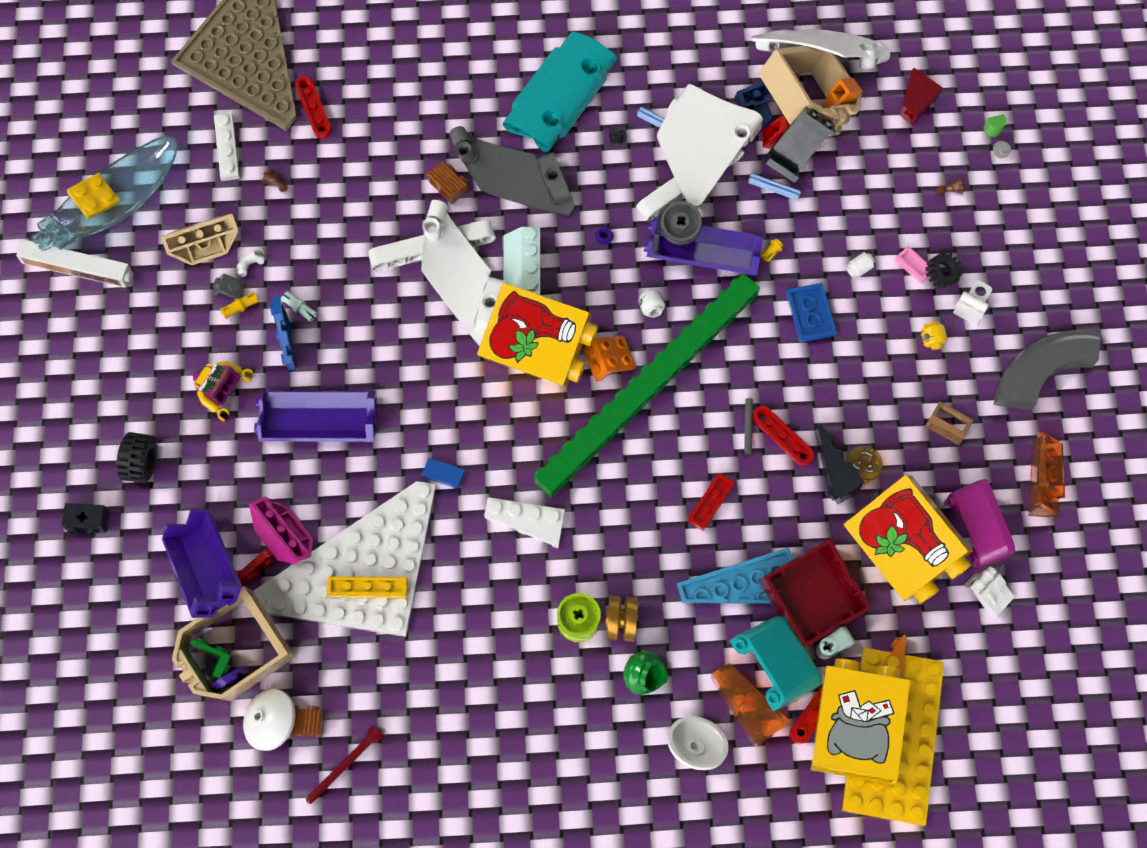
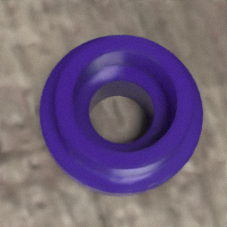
[595,227,613,245]

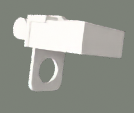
[953,280,992,325]
[965,566,1014,617]

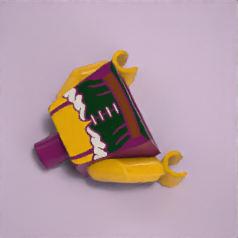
[193,361,254,422]

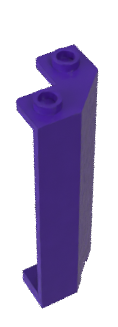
[644,217,763,276]
[254,391,377,442]
[162,509,242,618]

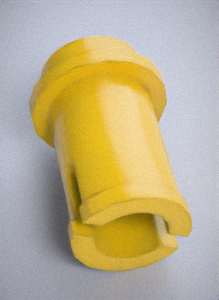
[760,239,783,263]

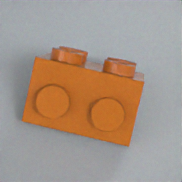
[583,336,636,382]

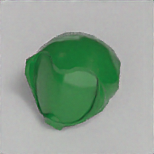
[623,650,669,695]

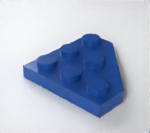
[270,296,296,371]

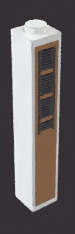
[16,240,133,288]

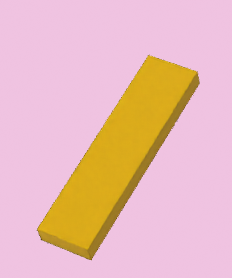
[327,576,408,598]

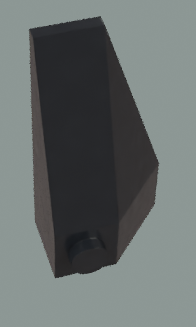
[815,423,864,505]

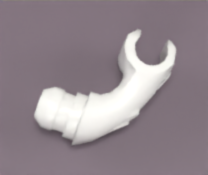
[236,248,265,277]

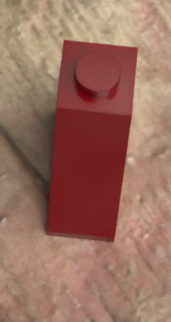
[900,68,943,125]

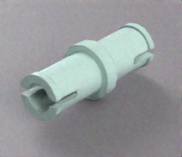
[281,291,318,322]

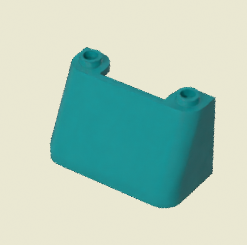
[730,616,822,712]

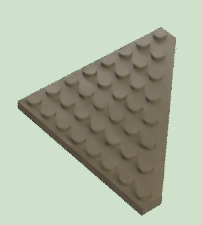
[171,0,297,131]

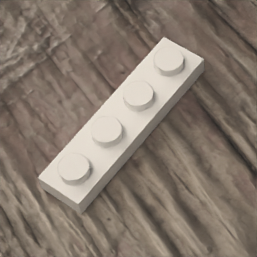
[214,113,240,181]

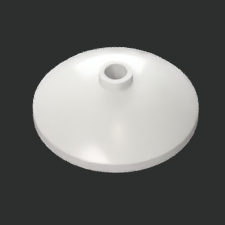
[243,689,295,751]
[667,716,728,770]

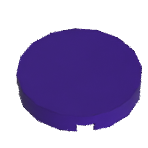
[210,665,250,693]

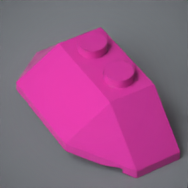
[249,496,313,564]

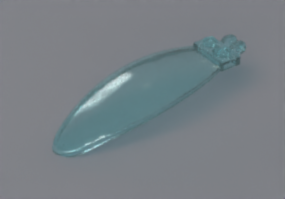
[31,136,178,251]

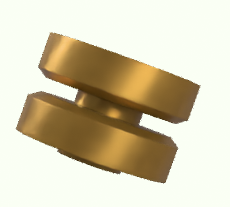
[605,595,638,642]

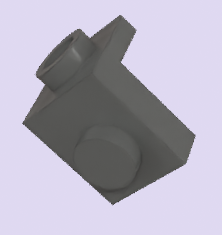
[213,273,244,299]

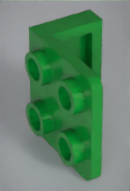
[188,638,231,681]

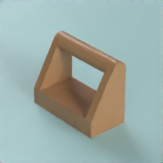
[925,401,973,446]

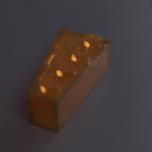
[711,663,792,748]

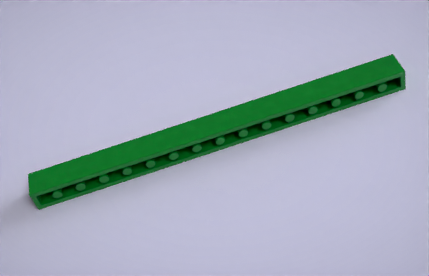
[534,273,760,498]

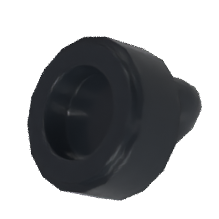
[609,128,627,146]

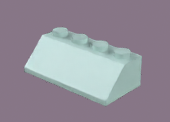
[503,227,540,295]

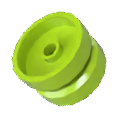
[557,593,601,642]

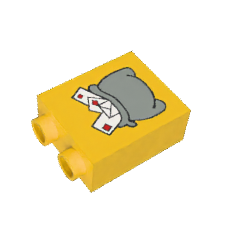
[810,659,910,785]

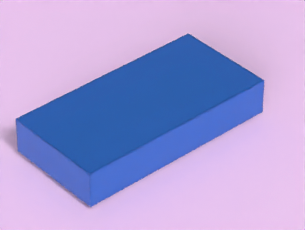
[422,458,465,489]

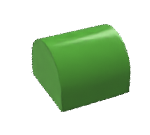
[983,114,1006,137]

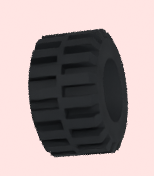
[117,432,158,483]

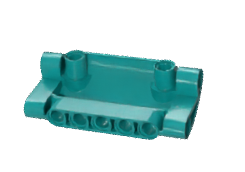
[502,32,617,152]

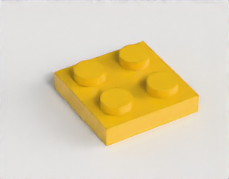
[67,173,120,220]

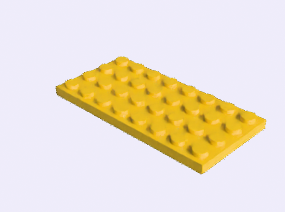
[842,648,944,826]

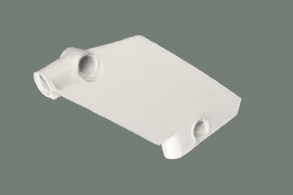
[751,29,890,69]
[421,200,506,347]

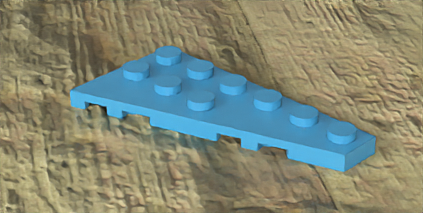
[676,547,793,604]

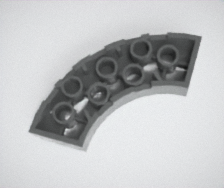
[993,330,1100,411]

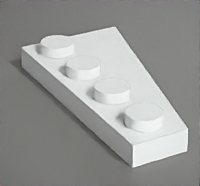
[484,497,565,548]

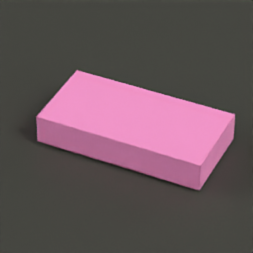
[894,246,930,284]

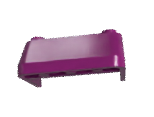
[944,479,1015,574]

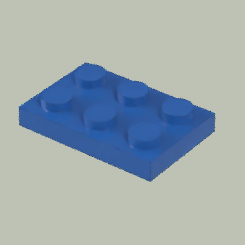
[785,283,837,343]

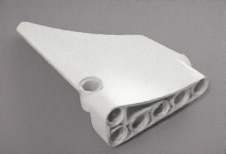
[657,84,763,207]

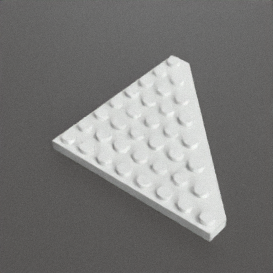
[249,481,436,637]

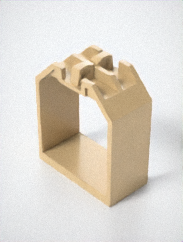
[758,46,862,137]
[172,586,295,701]

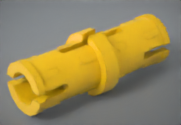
[220,291,259,319]

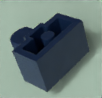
[734,82,774,126]

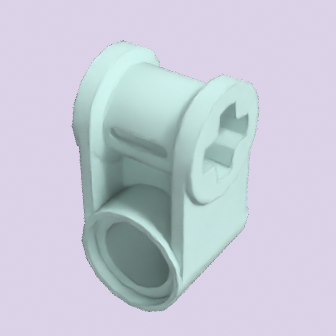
[816,626,856,660]

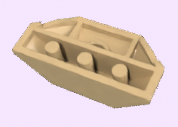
[161,213,238,265]

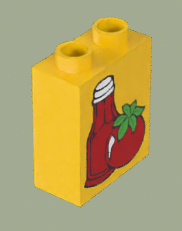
[477,283,598,388]
[843,475,973,604]

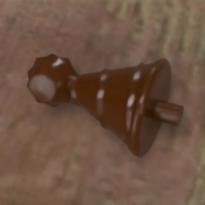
[262,169,288,192]
[936,177,966,195]

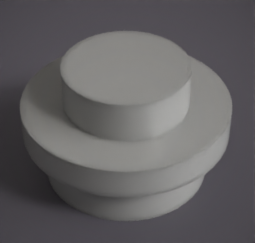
[993,141,1011,159]

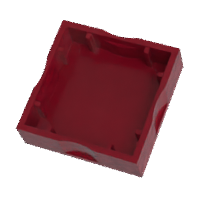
[758,539,872,648]

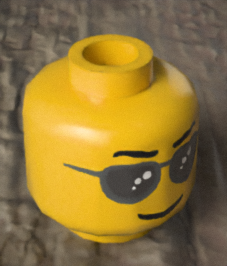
[920,321,948,350]

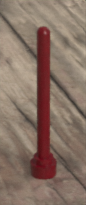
[306,725,384,804]

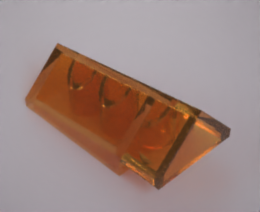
[1028,431,1065,518]

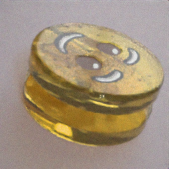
[846,446,883,484]

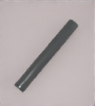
[744,398,753,455]

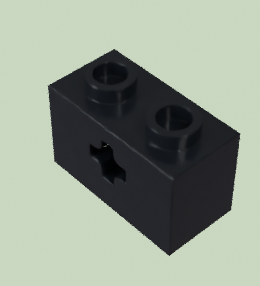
[61,503,109,535]

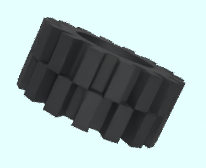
[925,252,963,288]

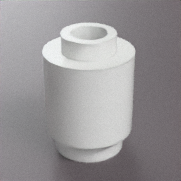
[846,252,875,278]

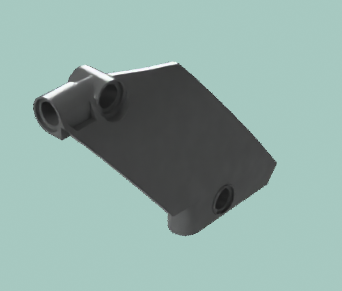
[450,126,575,216]

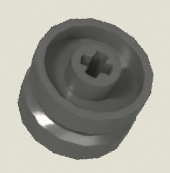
[661,201,702,246]

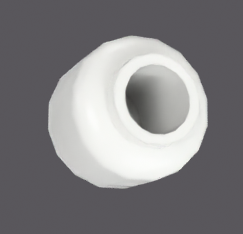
[638,290,665,318]

